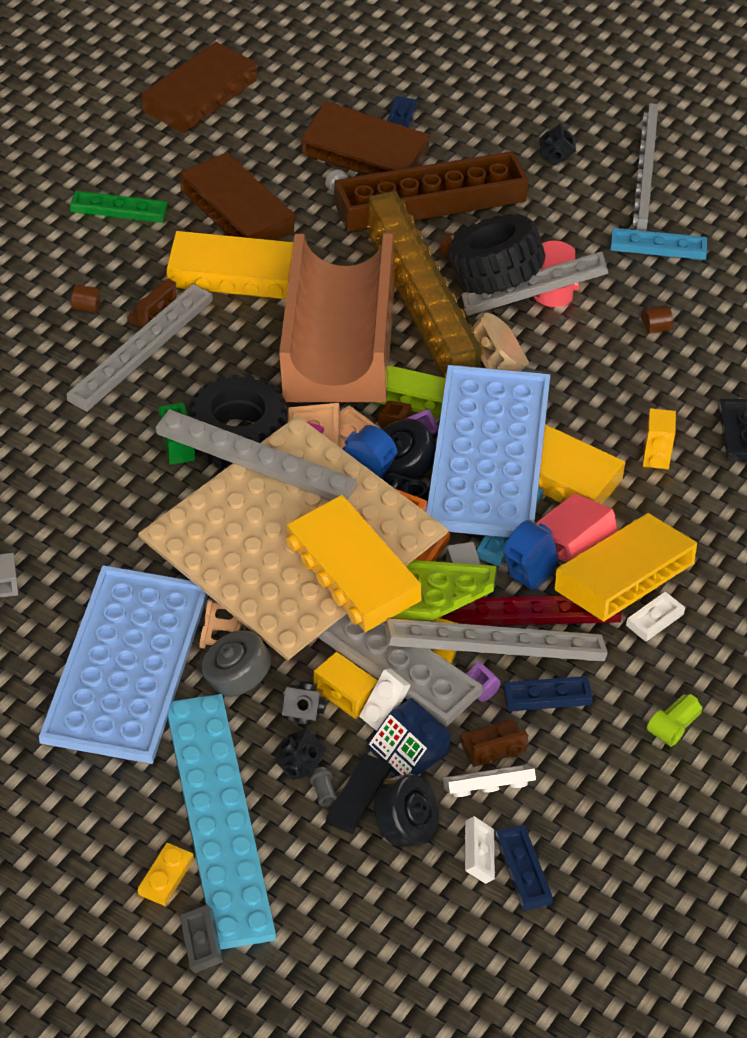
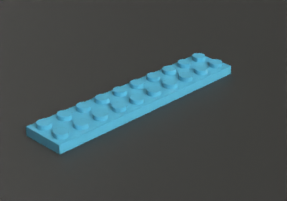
[168,694,276,950]

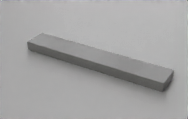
[462,251,609,316]

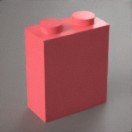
[536,493,618,562]

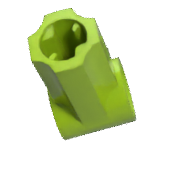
[647,694,703,747]

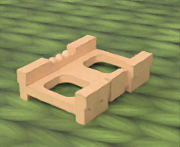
[200,600,243,648]

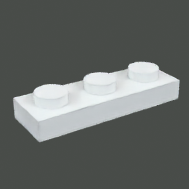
[443,764,536,797]

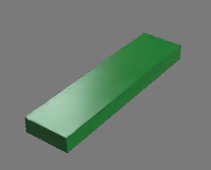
[70,191,168,223]

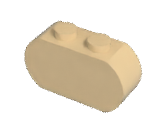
[467,313,529,372]

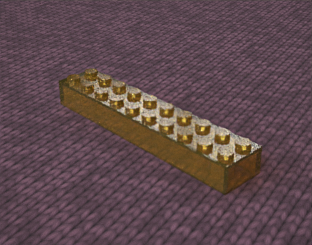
[367,191,484,378]

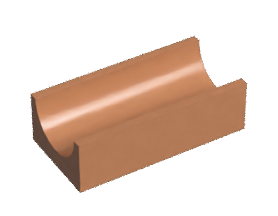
[279,233,395,402]

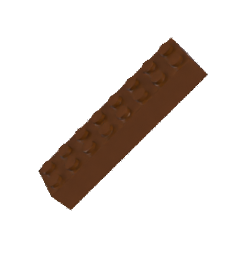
[334,151,528,232]

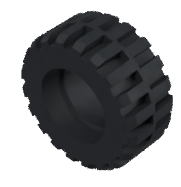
[448,214,546,295]
[188,375,288,469]

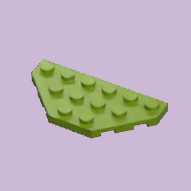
[390,560,497,622]

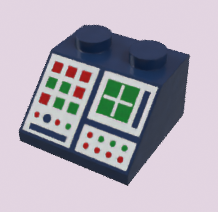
[367,698,451,776]

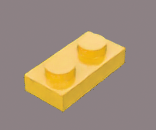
[138,843,194,906]

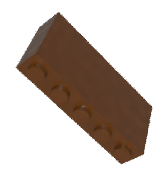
[142,41,257,133]
[301,101,429,175]
[180,152,295,241]

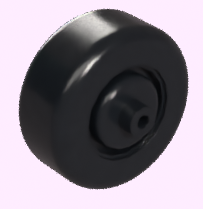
[383,419,436,481]
[374,774,439,847]

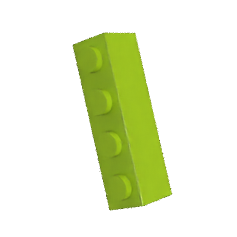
[375,366,446,417]

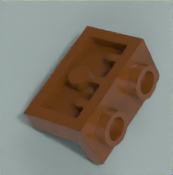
[127,278,176,329]
[460,719,528,767]

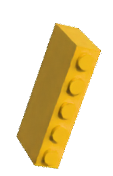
[167,231,294,299]
[538,424,625,505]
[286,495,422,632]
[555,513,697,622]

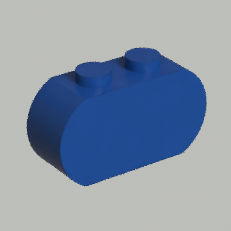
[342,425,398,479]
[503,520,558,591]

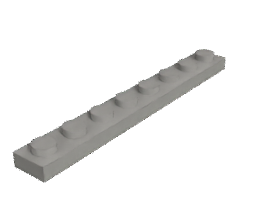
[632,103,659,231]
[67,284,213,412]
[156,409,357,500]
[385,618,608,661]

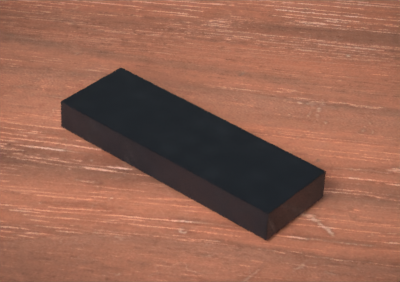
[326,753,392,834]

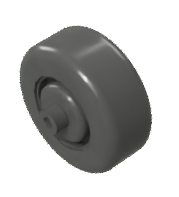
[202,630,271,697]

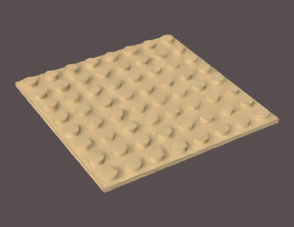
[138,415,448,661]

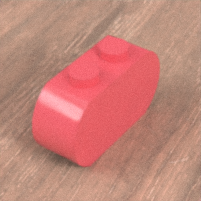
[534,241,579,307]

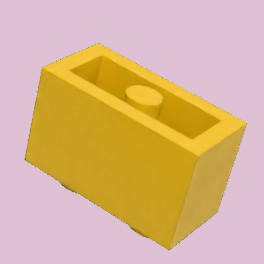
[643,408,676,469]
[313,652,378,719]

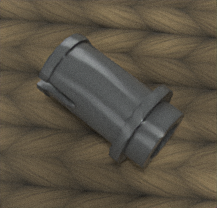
[309,767,337,807]

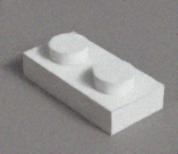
[626,592,685,642]
[359,668,411,731]
[465,816,495,884]

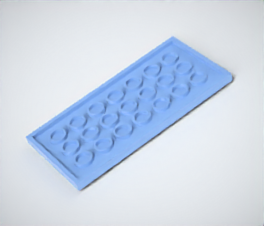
[426,365,550,537]
[39,565,208,764]

